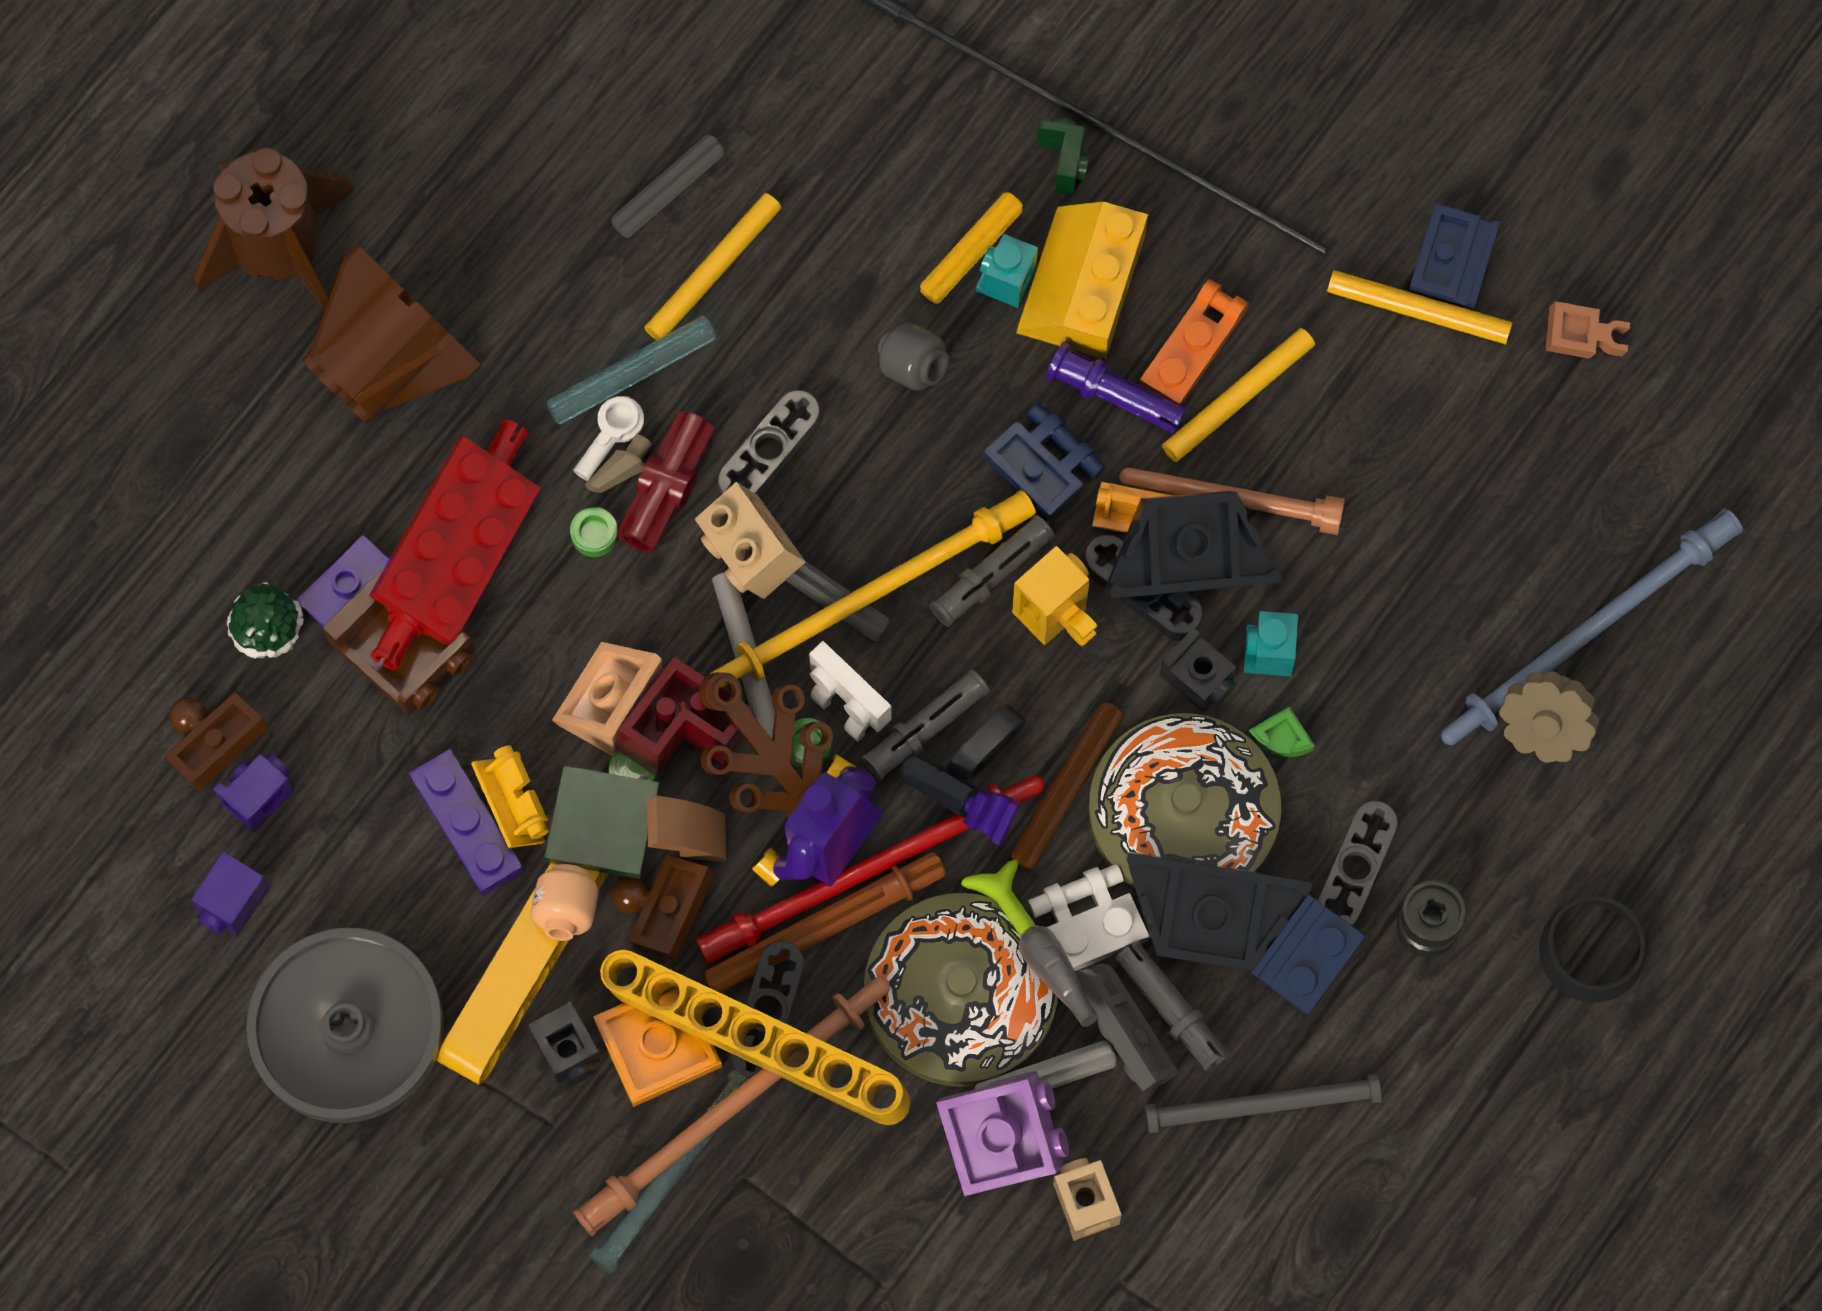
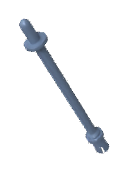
[1441,508,1743,745]

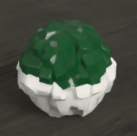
[227,582,304,659]

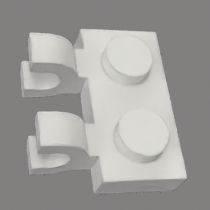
[809,641,891,742]

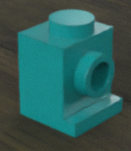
[976,234,1038,308]
[1244,611,1298,677]

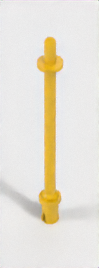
[710,490,1036,688]

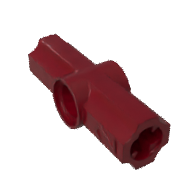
[617,411,715,554]

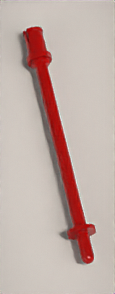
[694,775,1045,966]

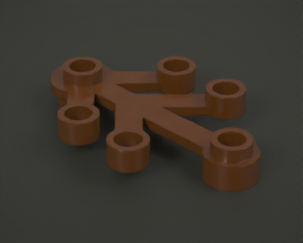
[699,672,833,818]

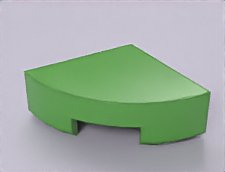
[1248,707,1315,757]

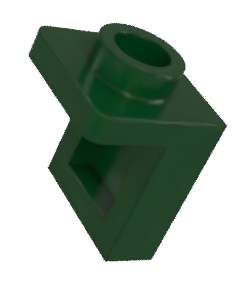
[1037,118,1090,195]

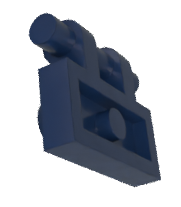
[983,403,1106,521]

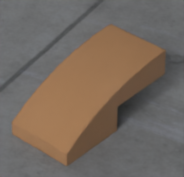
[647,795,727,863]

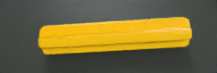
[920,192,1023,304]

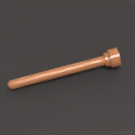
[1119,468,1345,535]

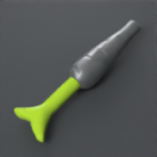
[961,859,1098,1027]

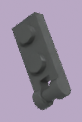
[1076,964,1179,1092]

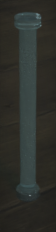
[589,1069,748,1274]

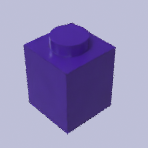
[191,852,270,937]

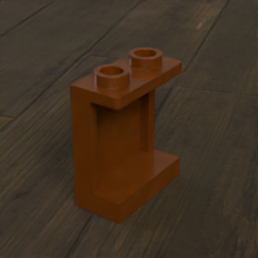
[323,567,475,717]

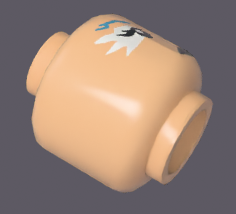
[531,864,599,941]

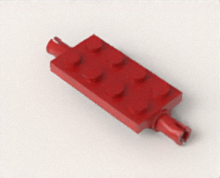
[369,419,541,670]

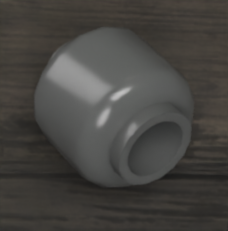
[878,322,949,391]

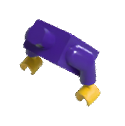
[751,754,884,887]

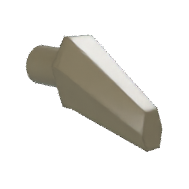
[585,434,652,493]

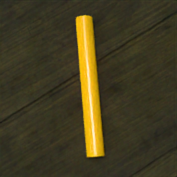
[644,193,782,342]
[1327,270,1513,345]
[1162,328,1315,462]

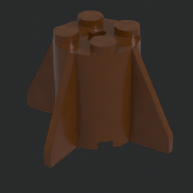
[193,148,354,310]
[302,244,481,424]

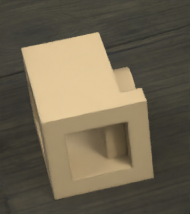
[1053,1158,1122,1241]

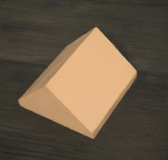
[552,642,664,756]

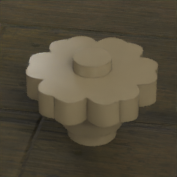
[1499,671,1599,763]

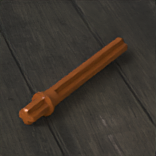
[704,852,945,994]

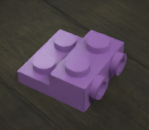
[936,1071,1069,1196]

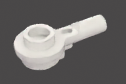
[573,396,644,481]

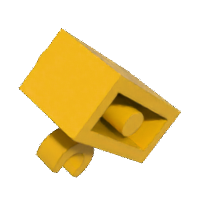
[1012,546,1097,647]

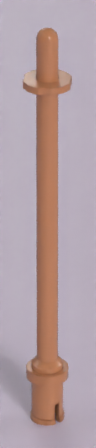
[572,977,890,1237]

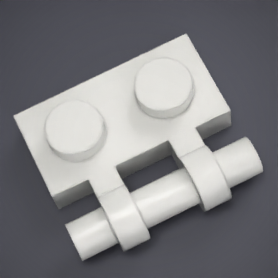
[1028,865,1149,971]

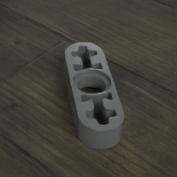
[718,390,820,497]
[1318,801,1398,927]

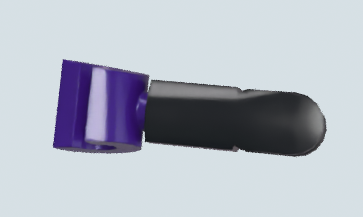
[901,757,1021,846]

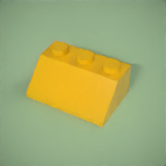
[1017,202,1148,359]

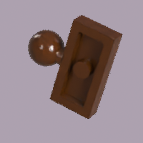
[164,692,269,792]
[612,855,715,961]

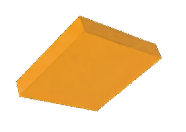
[593,987,722,1107]

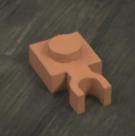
[1545,301,1630,359]

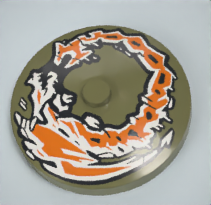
[1088,713,1281,889]
[864,893,1058,1087]

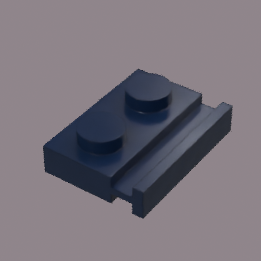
[1409,203,1500,311]
[1251,894,1367,1015]

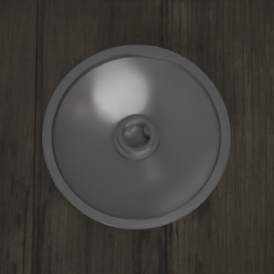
[246,928,444,1123]

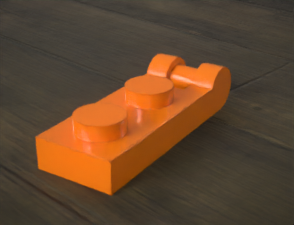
[1139,279,1249,406]

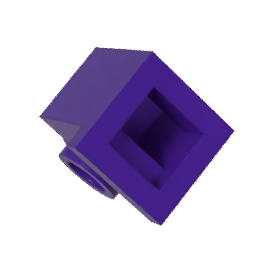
[213,753,294,833]

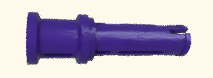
[1045,341,1187,435]

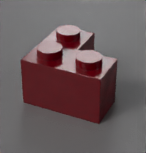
[618,657,753,776]

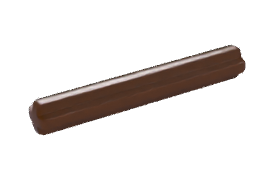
[1011,702,1124,870]

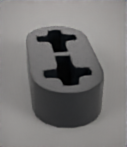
[947,704,1026,783]

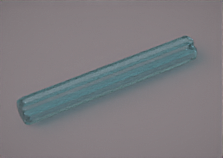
[547,316,716,424]

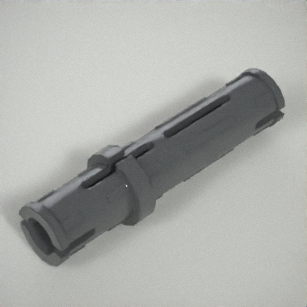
[929,515,1055,627]
[861,669,989,781]
[1115,941,1230,1073]

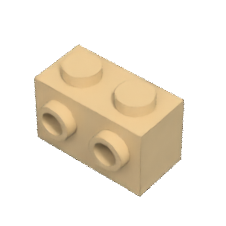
[695,482,806,599]

